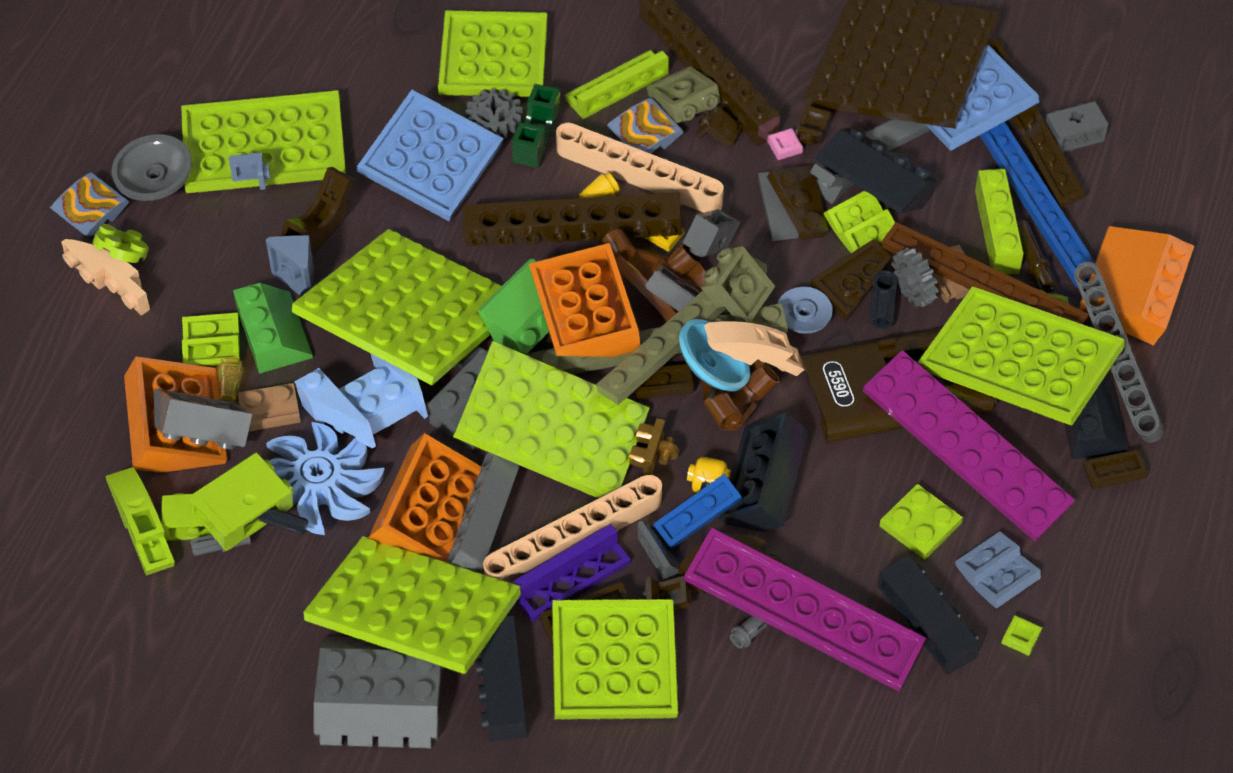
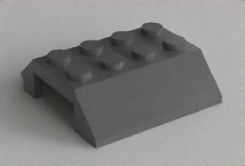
[314,636,444,749]

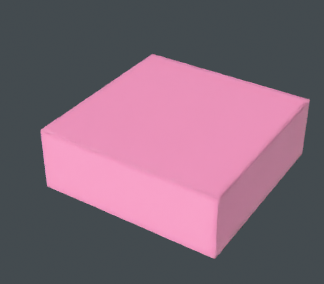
[768,128,803,160]

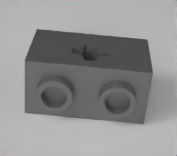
[1045,101,1108,153]
[683,209,740,257]

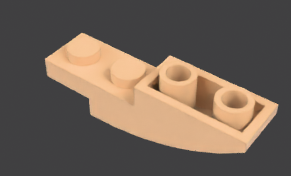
[62,239,150,316]
[704,321,804,376]

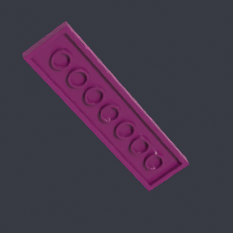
[863,350,1075,542]
[683,528,926,692]

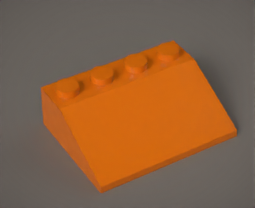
[1078,226,1194,346]
[529,243,640,357]
[124,356,227,473]
[368,433,481,563]

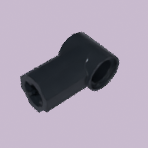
[869,270,898,330]

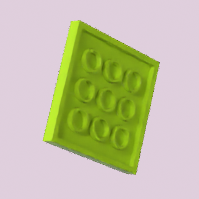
[438,11,547,97]
[552,599,678,719]

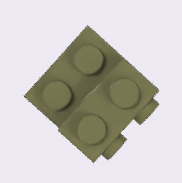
[647,66,721,123]
[701,246,775,323]

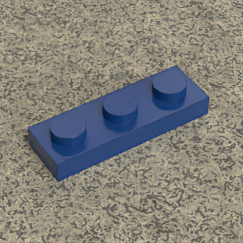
[653,474,742,550]

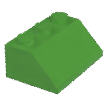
[477,259,549,355]
[233,283,313,374]

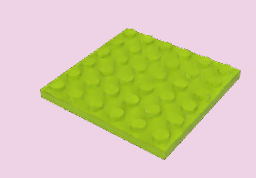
[292,229,502,385]

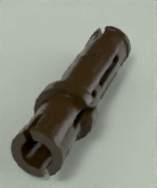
[1017,220,1057,293]

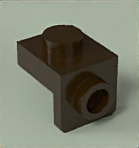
[795,105,831,145]
[696,107,743,148]
[643,575,692,611]

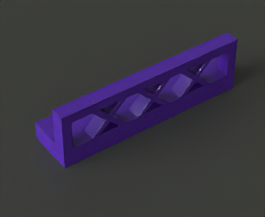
[512,524,631,622]

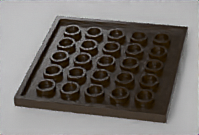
[804,0,1000,129]

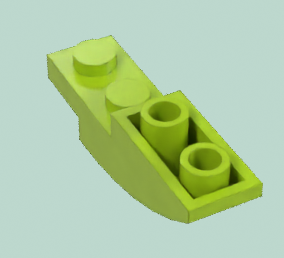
[106,467,174,575]

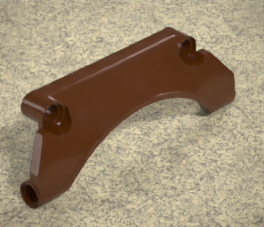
[602,229,780,432]

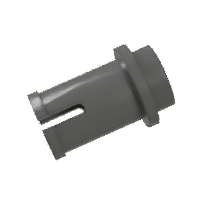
[730,615,768,648]

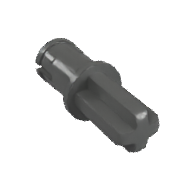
[190,535,251,556]

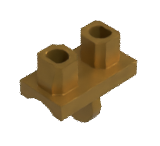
[629,418,679,476]

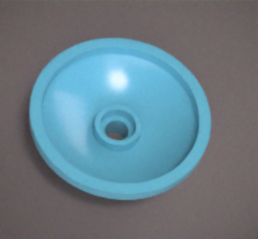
[679,319,750,391]

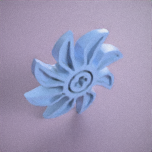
[266,422,385,535]

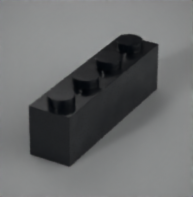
[877,555,980,675]
[476,616,527,741]

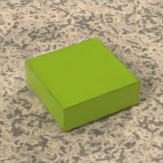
[1002,615,1042,656]

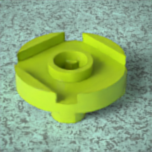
[93,224,149,263]

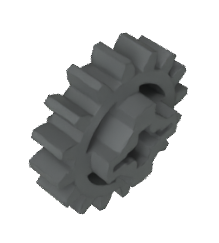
[466,88,523,137]
[892,248,938,307]

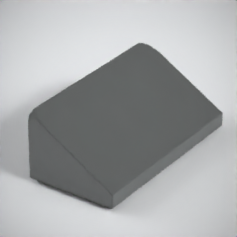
[645,264,700,311]
[637,521,680,581]

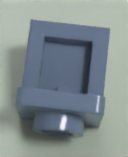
[229,153,270,190]

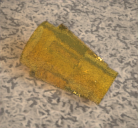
[216,357,245,402]

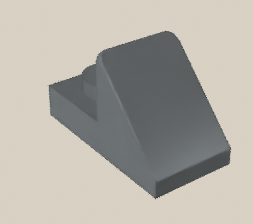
[810,163,854,203]

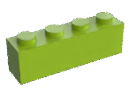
[975,169,1023,275]

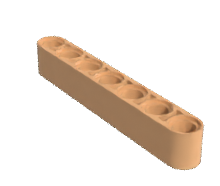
[556,123,724,212]
[483,475,662,583]

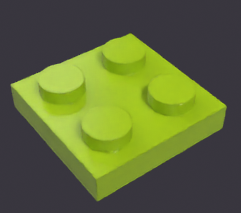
[879,484,963,560]

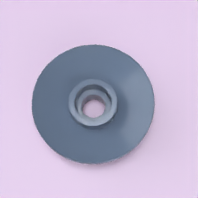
[778,287,832,333]

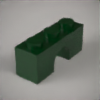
[512,84,561,168]

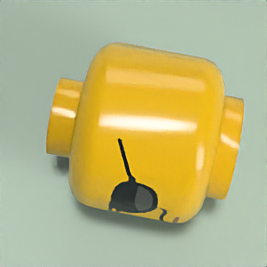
[687,457,731,493]

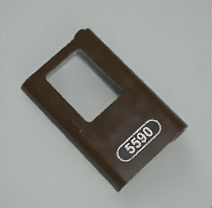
[800,328,997,443]

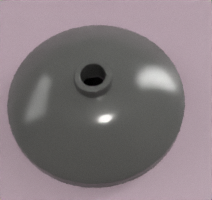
[112,134,192,201]

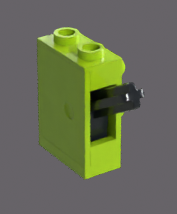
[189,452,309,551]

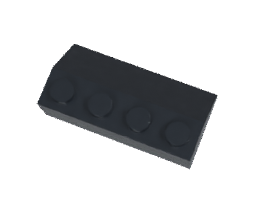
[815,126,937,213]
[1064,369,1129,459]
[719,413,809,532]

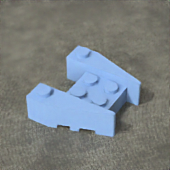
[295,354,428,448]

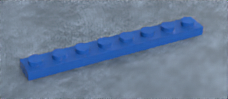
[979,122,1095,288]

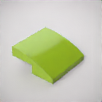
[823,191,895,253]
[182,313,240,366]

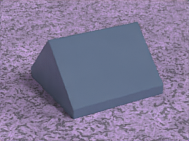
[266,235,314,295]

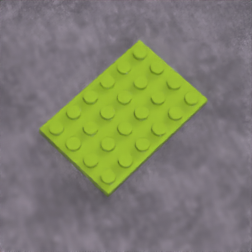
[181,91,346,193]
[918,286,1125,426]
[453,341,649,498]
[304,536,521,674]

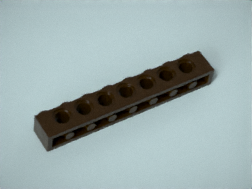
[639,0,780,147]
[462,193,682,247]

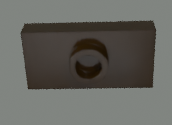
[1083,449,1148,490]

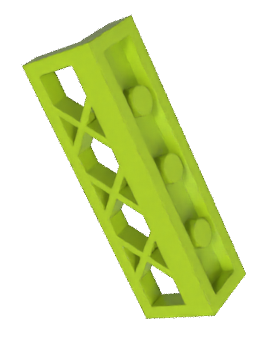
[565,50,669,119]

